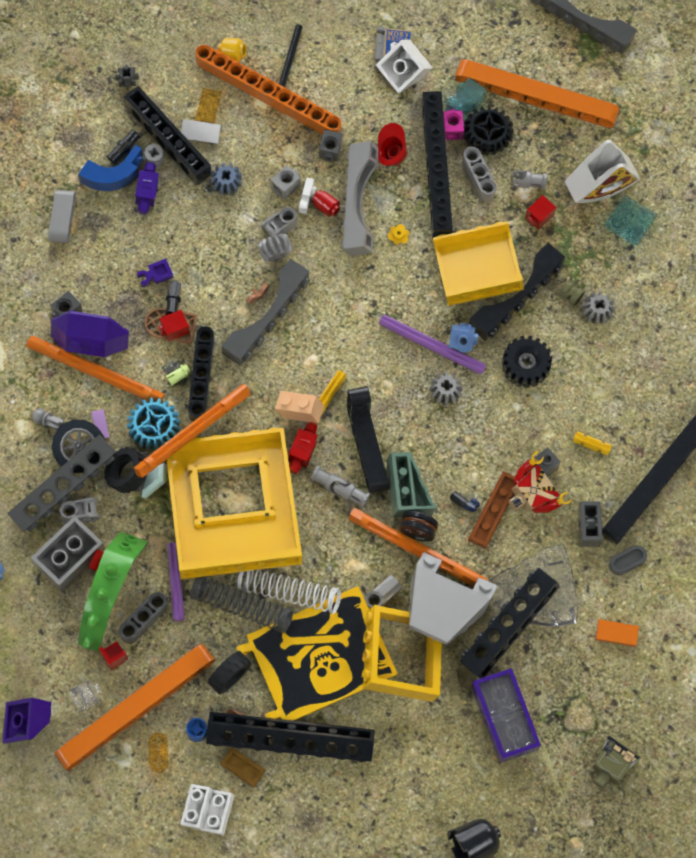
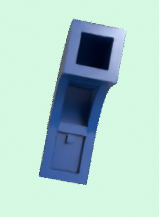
[78,145,143,191]

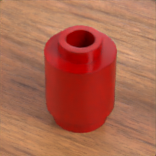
[311,190,340,217]

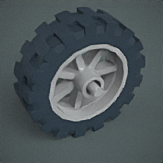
[52,419,105,473]

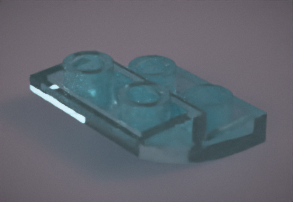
[604,195,657,246]

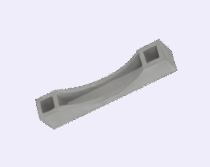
[342,141,378,256]

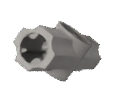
[364,575,403,610]

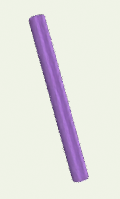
[379,315,486,374]

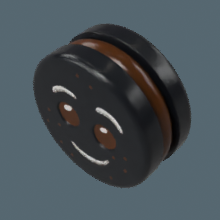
[399,511,439,542]

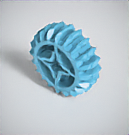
[127,397,181,450]

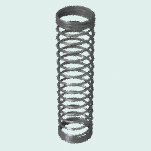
[190,576,293,634]

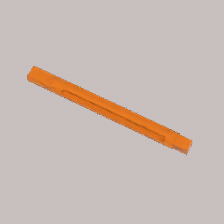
[26,335,164,403]
[133,384,251,478]
[348,508,487,587]

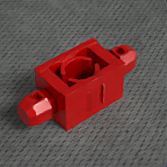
[288,422,318,475]

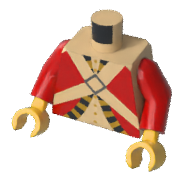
[509,451,573,513]

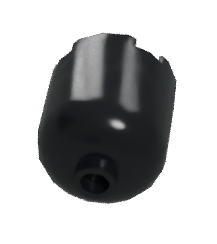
[447,818,501,858]

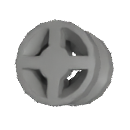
[144,144,164,167]

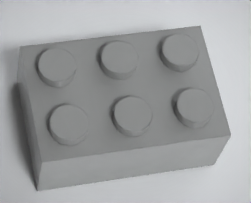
[31,516,105,591]

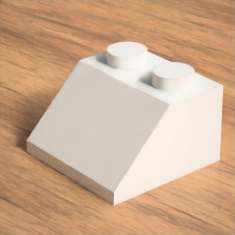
[376,40,433,94]

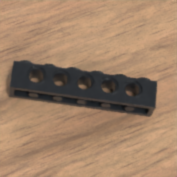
[124,86,211,185]
[460,567,560,679]

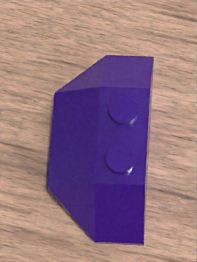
[51,311,129,357]

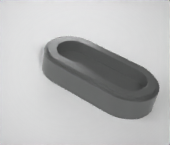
[609,545,647,576]

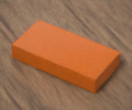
[595,619,639,647]

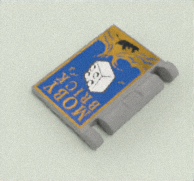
[374,26,412,70]

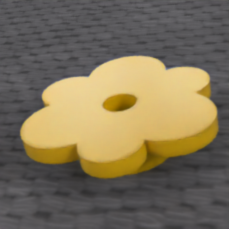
[388,224,409,245]

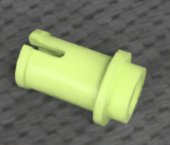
[166,364,192,386]

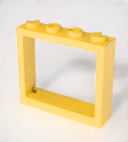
[361,605,442,702]

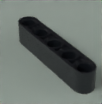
[188,326,215,421]

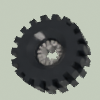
[502,336,552,388]

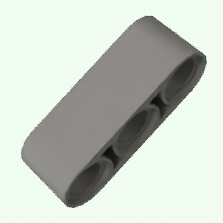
[462,147,497,202]
[48,189,76,244]

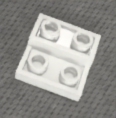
[180,784,235,836]

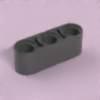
[119,592,167,644]

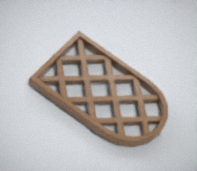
[145,308,198,344]

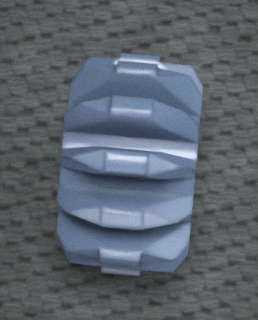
[210,162,242,196]

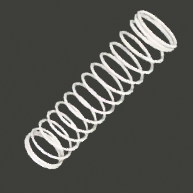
[237,570,341,614]

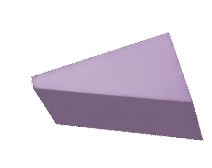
[91,409,109,438]

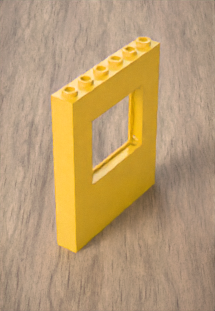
[165,427,302,579]

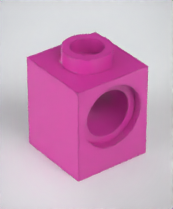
[443,109,464,140]

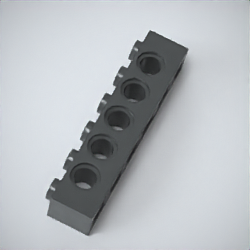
[7,434,116,532]

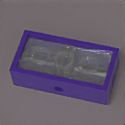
[471,668,541,763]

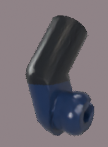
[450,491,480,512]

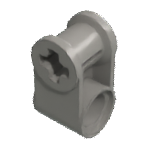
[260,207,297,237]
[60,497,100,524]

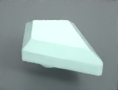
[141,463,168,499]

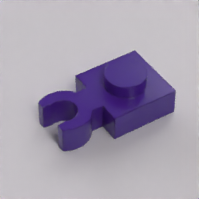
[137,258,174,287]

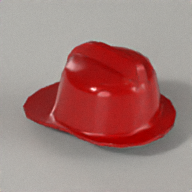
[378,123,408,166]

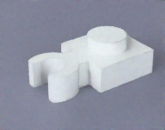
[299,178,317,214]

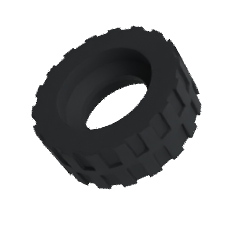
[104,447,146,494]
[207,651,252,695]

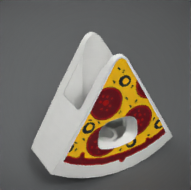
[565,140,640,203]

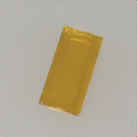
[195,88,222,124]

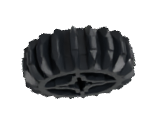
[463,105,514,156]

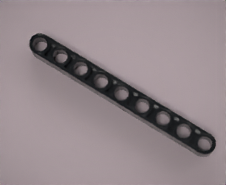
[602,415,696,545]

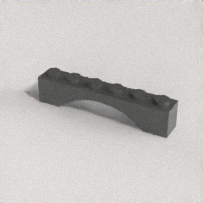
[531,0,637,55]
[221,259,310,366]

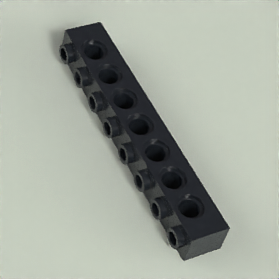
[421,91,453,240]
[206,712,375,762]

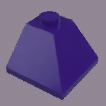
[2,698,52,744]

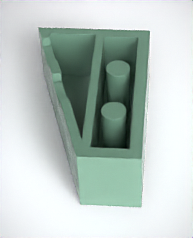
[386,452,437,517]

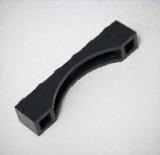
[469,242,565,341]

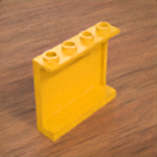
[433,221,524,306]

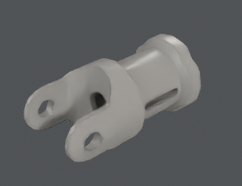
[512,171,547,190]

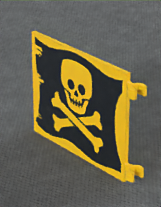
[236,586,398,721]

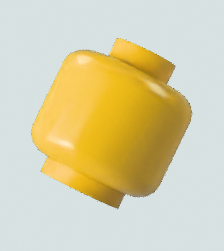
[218,38,247,62]

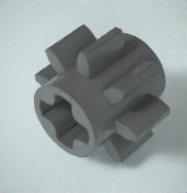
[115,64,139,90]

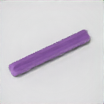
[167,542,185,621]

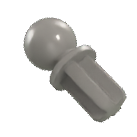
[32,408,64,430]

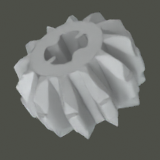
[259,233,292,262]
[582,291,615,325]
[429,371,463,406]

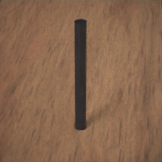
[279,24,303,87]

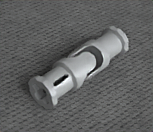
[310,465,371,509]

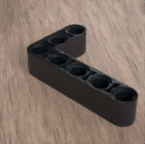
[346,386,389,494]

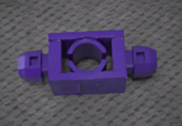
[135,162,159,215]

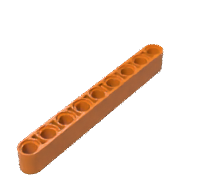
[195,45,341,135]
[455,59,619,128]
[55,643,215,771]

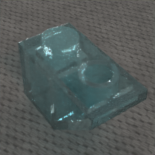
[445,78,487,113]

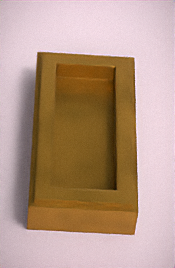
[220,747,266,788]

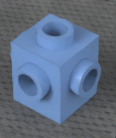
[449,323,479,353]

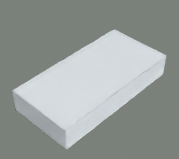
[181,119,221,144]

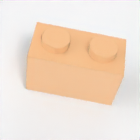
[275,391,324,423]

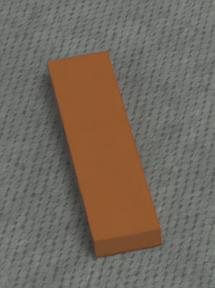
[468,471,515,549]

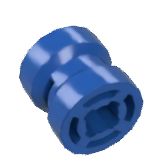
[186,718,207,742]

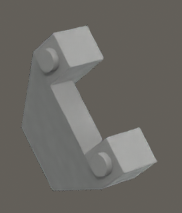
[409,552,497,645]

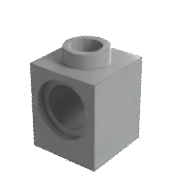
[271,165,300,200]

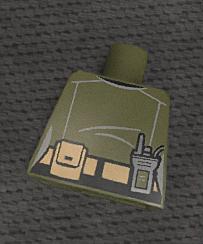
[592,735,641,789]

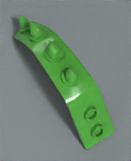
[78,532,148,652]

